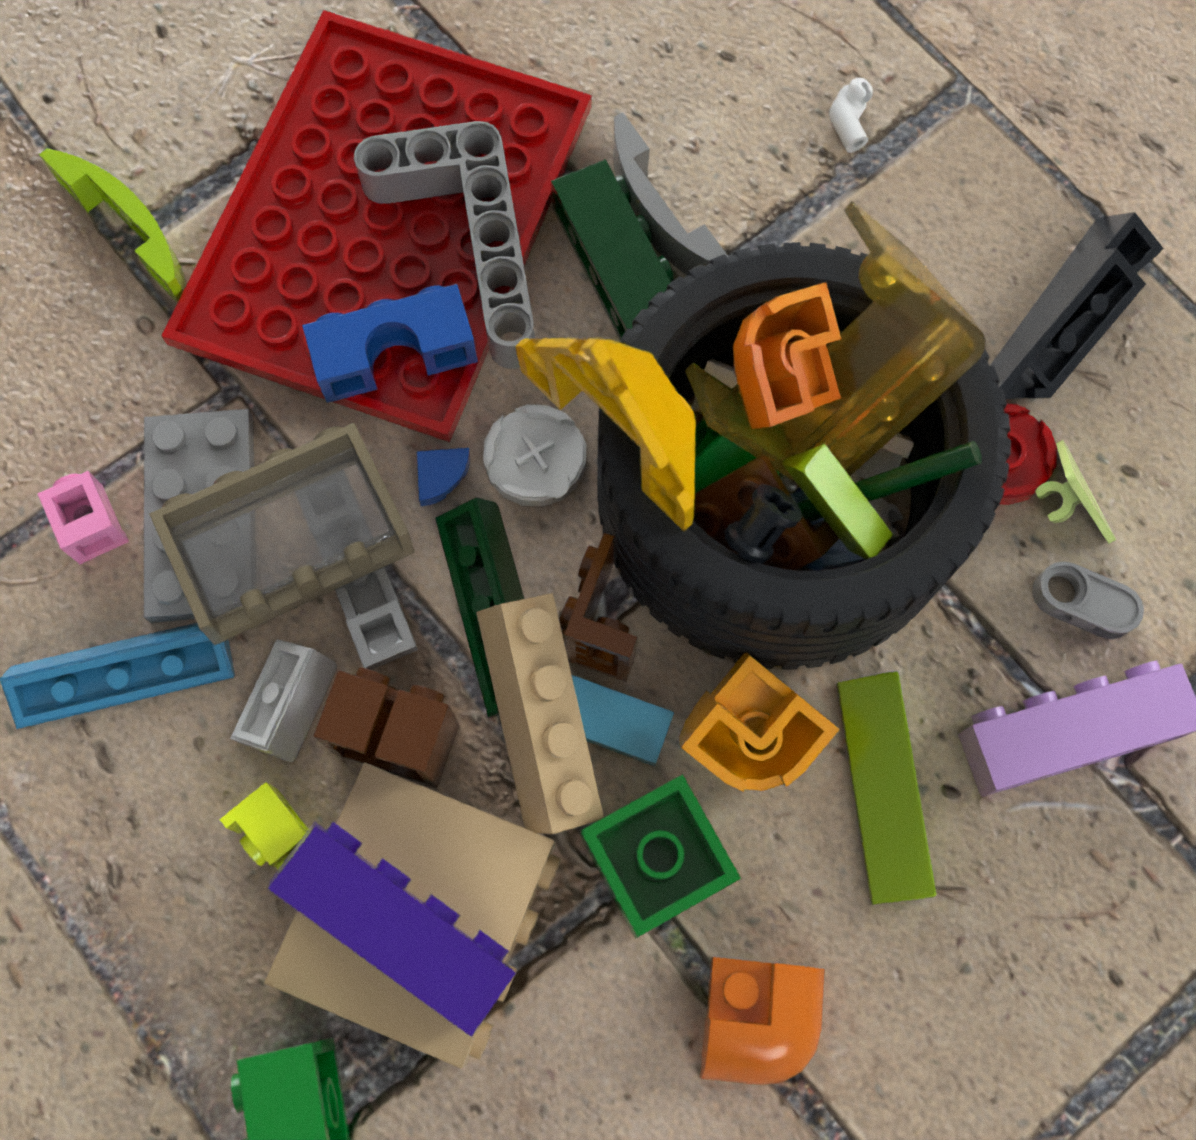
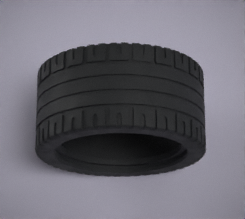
[597,242,1011,670]

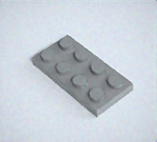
[144,409,257,623]

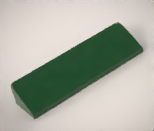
[435,497,525,717]

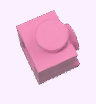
[38,471,129,564]

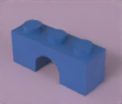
[302,284,478,403]

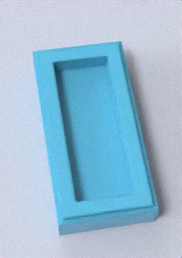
[572,675,674,767]

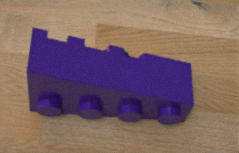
[268,822,516,1037]

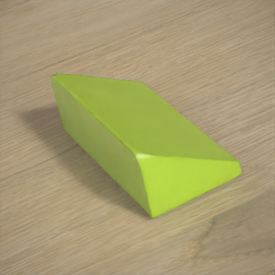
[782,444,893,560]

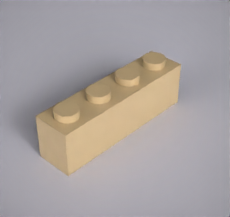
[476,593,604,834]

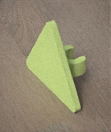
[1035,440,1116,544]

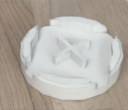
[483,404,586,507]

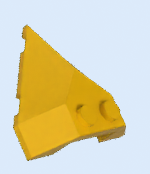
[515,338,695,531]

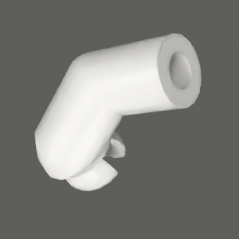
[829,78,873,153]

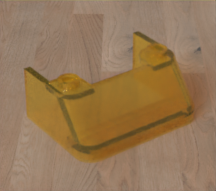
[685,201,986,481]

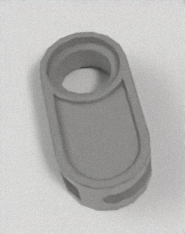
[1032,561,1144,639]

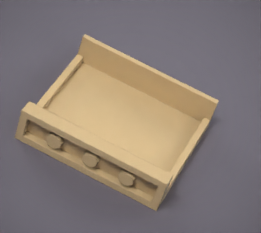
[264,762,561,1069]

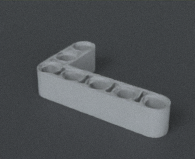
[354,121,535,369]

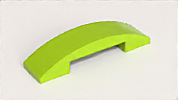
[39,148,187,303]

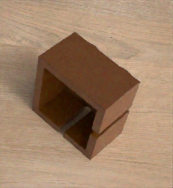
[313,667,459,788]

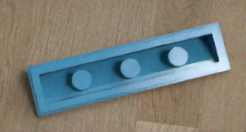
[0,623,235,729]

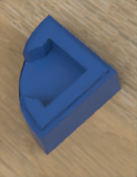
[417,447,470,507]

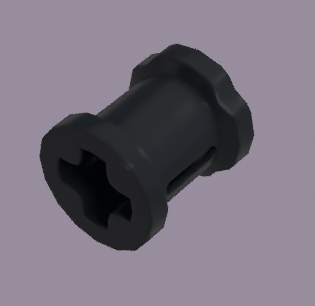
[724,484,802,564]

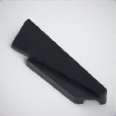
[990,212,1164,399]

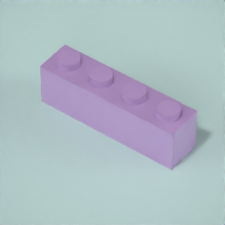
[958,661,1196,797]

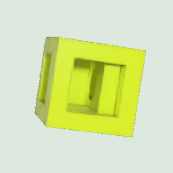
[219,782,309,870]

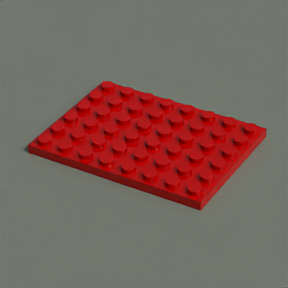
[161,10,592,443]

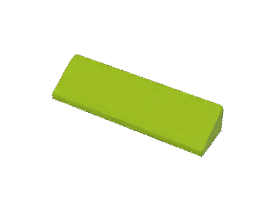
[837,671,936,905]

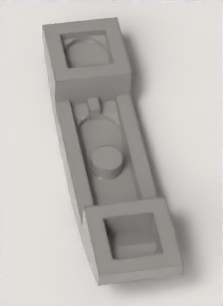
[613,112,728,275]
[295,470,418,670]

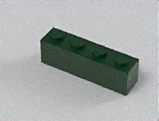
[551,159,674,340]

